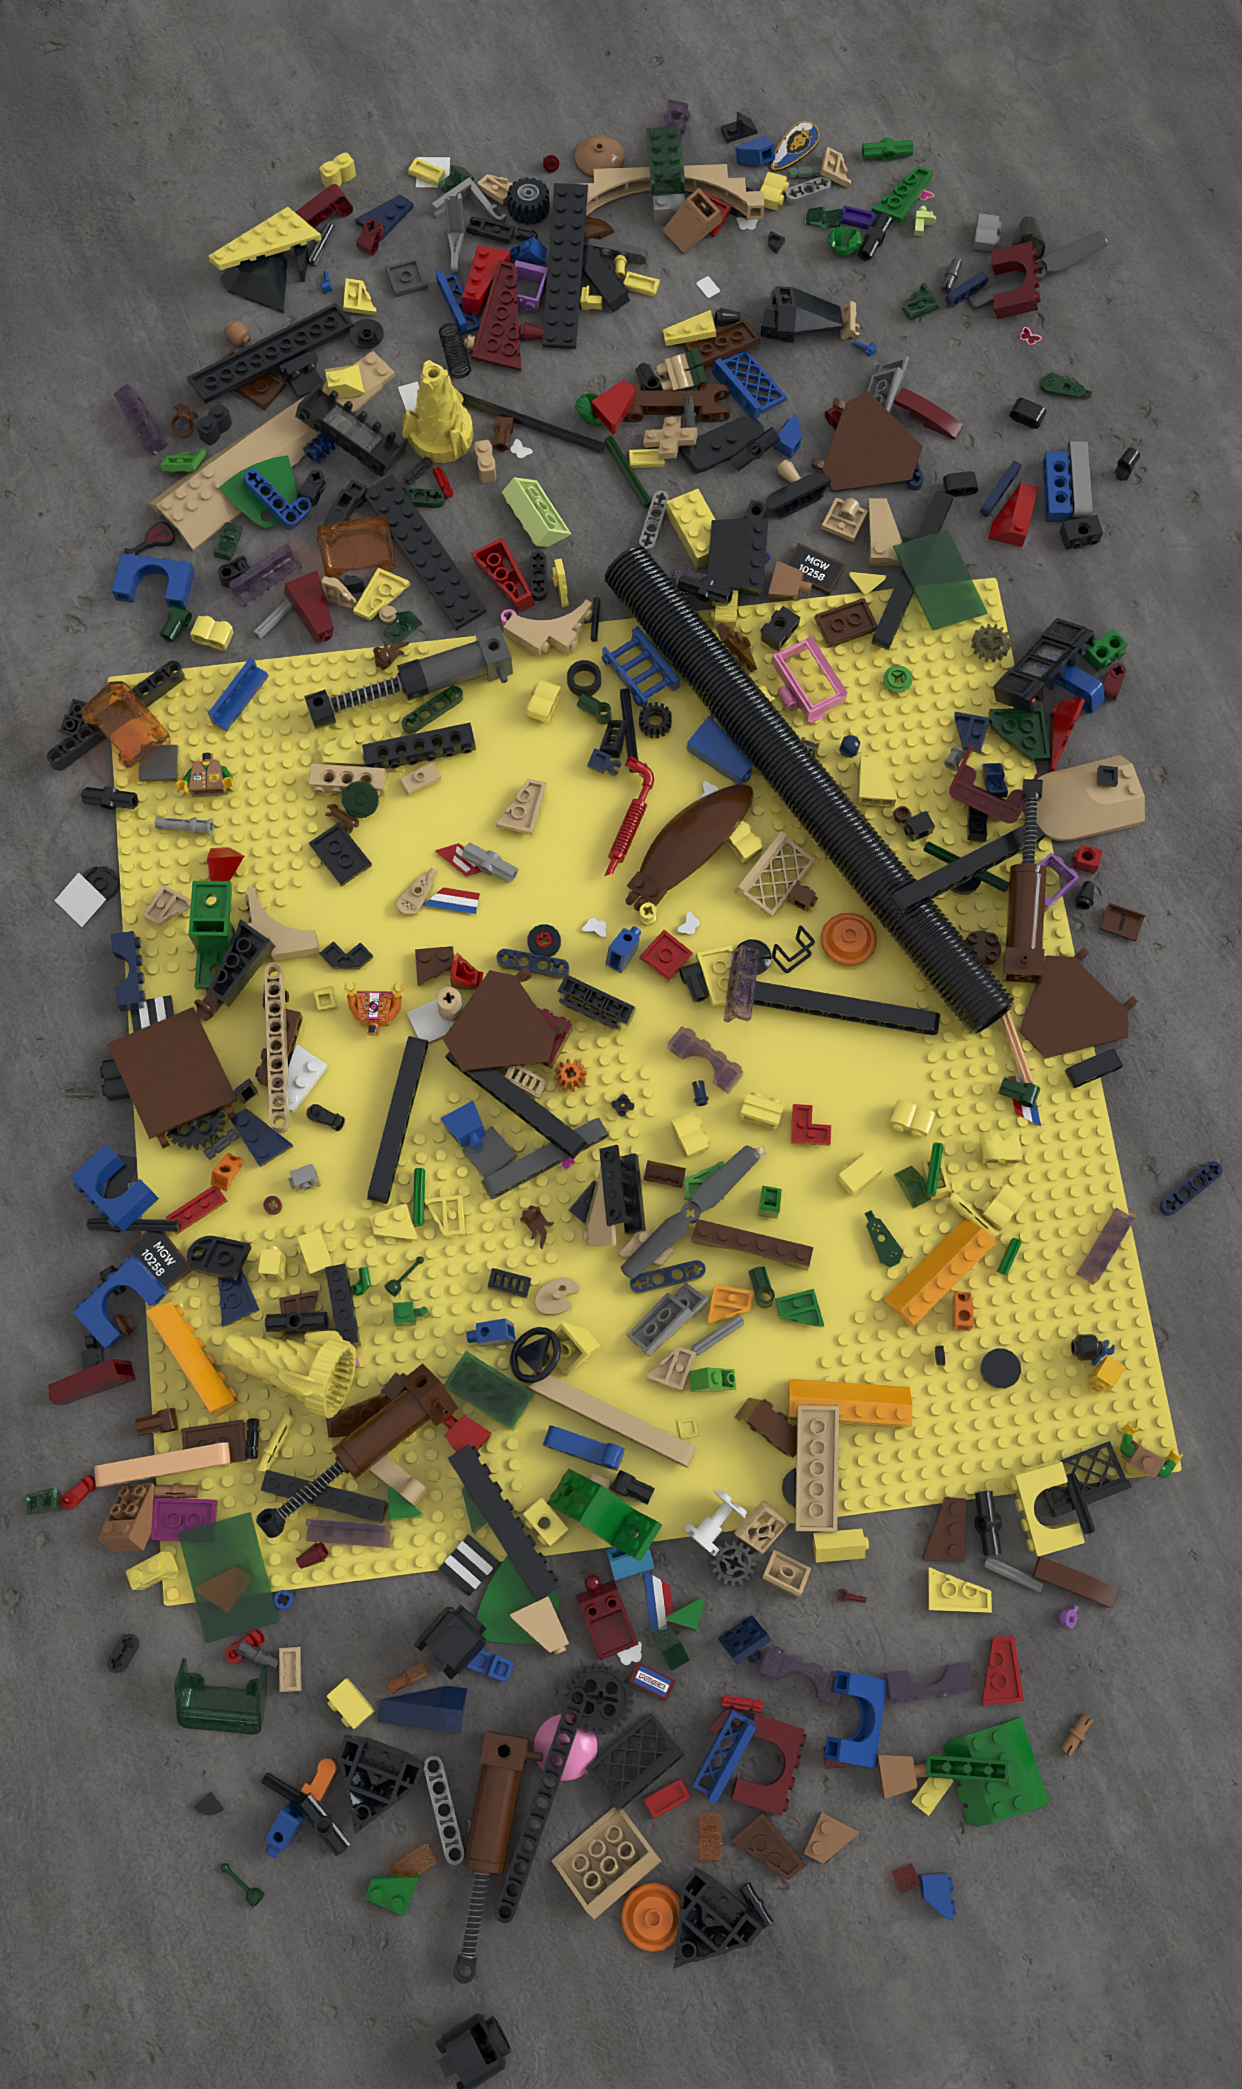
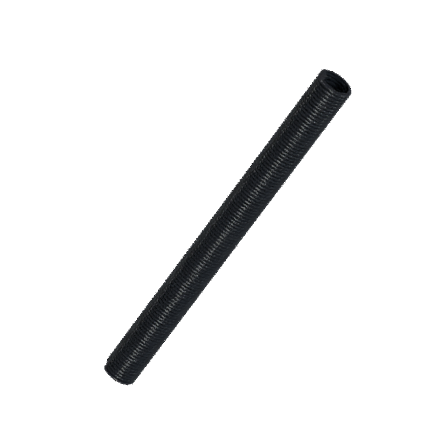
[605,545,1014,1035]

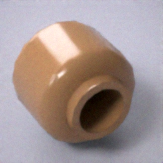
[224,320,251,347]

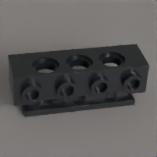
[558,974,636,1032]

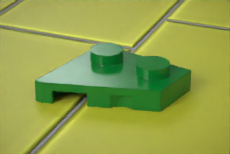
[775,1289,825,1328]
[364,1874,420,1916]

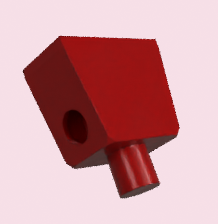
[442,1414,492,1452]

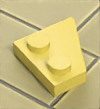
[343,278,376,316]
[318,734,365,767]
[424,1195,465,1237]
[369,1203,418,1241]

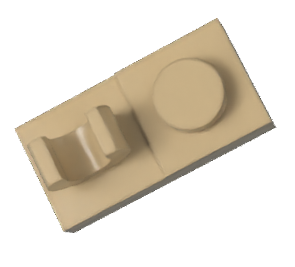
[840,300,860,340]

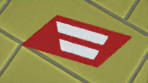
[435,843,482,877]

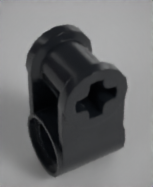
[297,470,326,506]
[218,556,254,588]

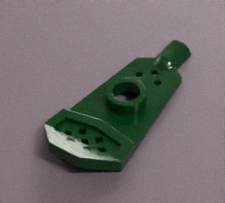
[1040,372,1093,398]
[864,1210,903,1268]

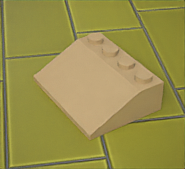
[551,1807,661,1919]

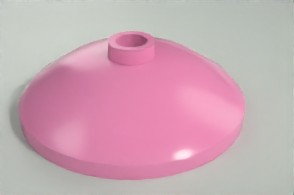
[534,1714,597,1781]

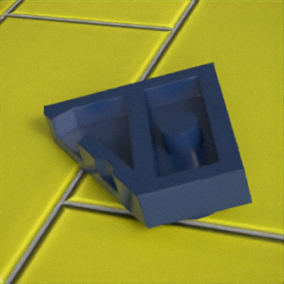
[954,712,990,753]

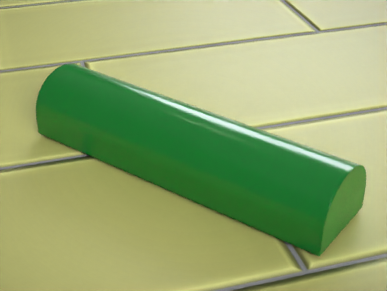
[926,1754,1014,1784]

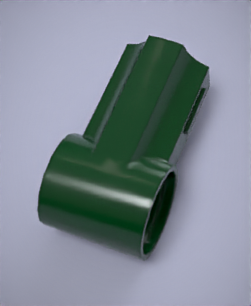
[159,605,192,643]
[577,693,612,725]
[998,1077,1040,1108]
[748,1266,775,1308]

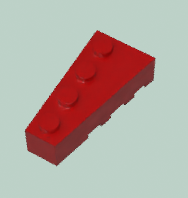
[462,245,511,315]
[471,537,535,612]

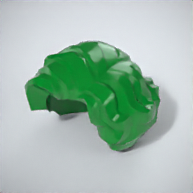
[828,227,862,256]
[575,393,603,426]

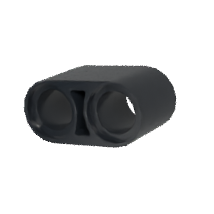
[1009,398,1047,429]
[943,471,978,497]

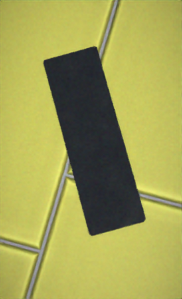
[99,1154,137,1232]

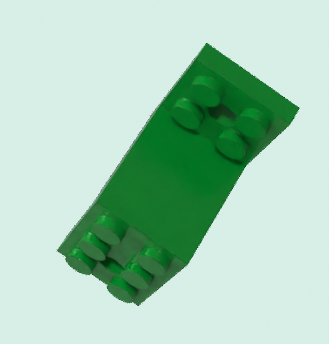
[188,881,236,990]
[547,1468,662,1561]

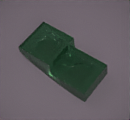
[805,207,844,228]
[213,522,243,561]

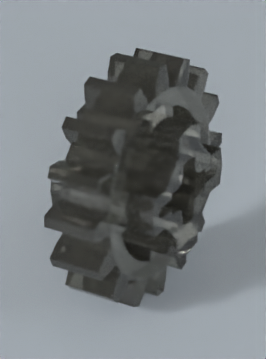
[971,624,1011,663]

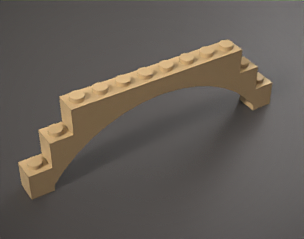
[582,164,764,220]

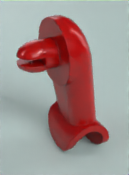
[60,1475,98,1510]
[225,1629,265,1664]

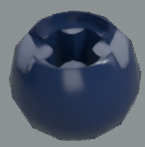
[839,735,861,758]

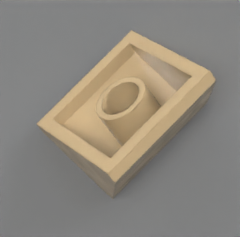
[760,1550,811,1598]

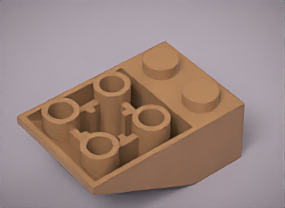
[663,188,722,254]
[98,1483,154,1552]

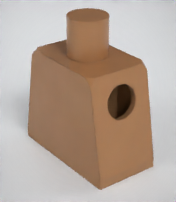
[768,561,812,601]
[876,1754,926,1798]

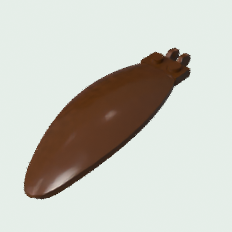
[625,785,753,911]

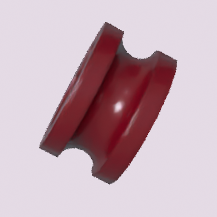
[263,1196,282,1215]

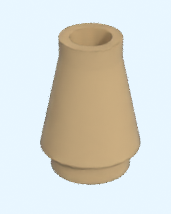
[777,459,801,483]

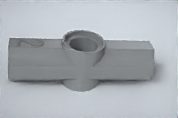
[462,843,518,883]

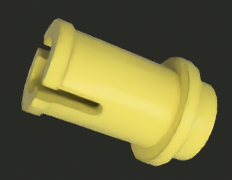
[614,255,627,279]

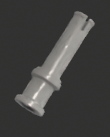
[155,817,213,836]

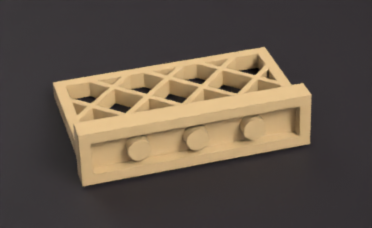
[734,831,815,917]

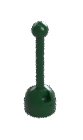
[384,1256,424,1297]
[221,1863,265,1908]

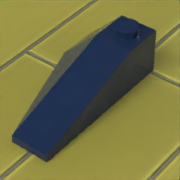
[378,1686,467,1733]

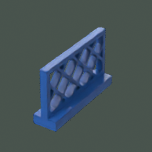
[712,350,787,419]

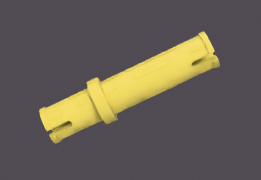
[947,1192,999,1238]
[255,1413,295,1474]

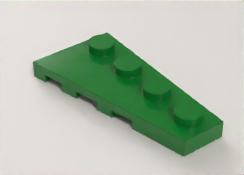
[872,166,933,223]

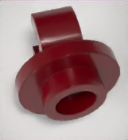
[543,155,560,172]

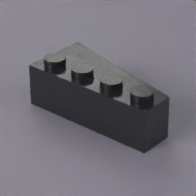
[208,919,275,1007]

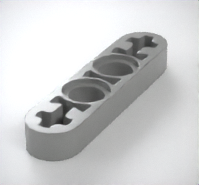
[639,490,669,553]

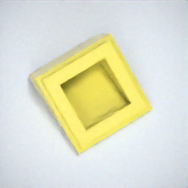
[313,986,336,1011]

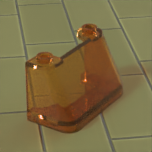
[317,516,397,578]
[79,681,170,769]

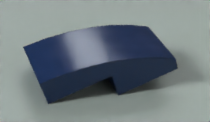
[982,763,1008,798]

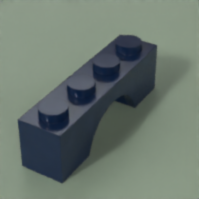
[111,931,146,1012]

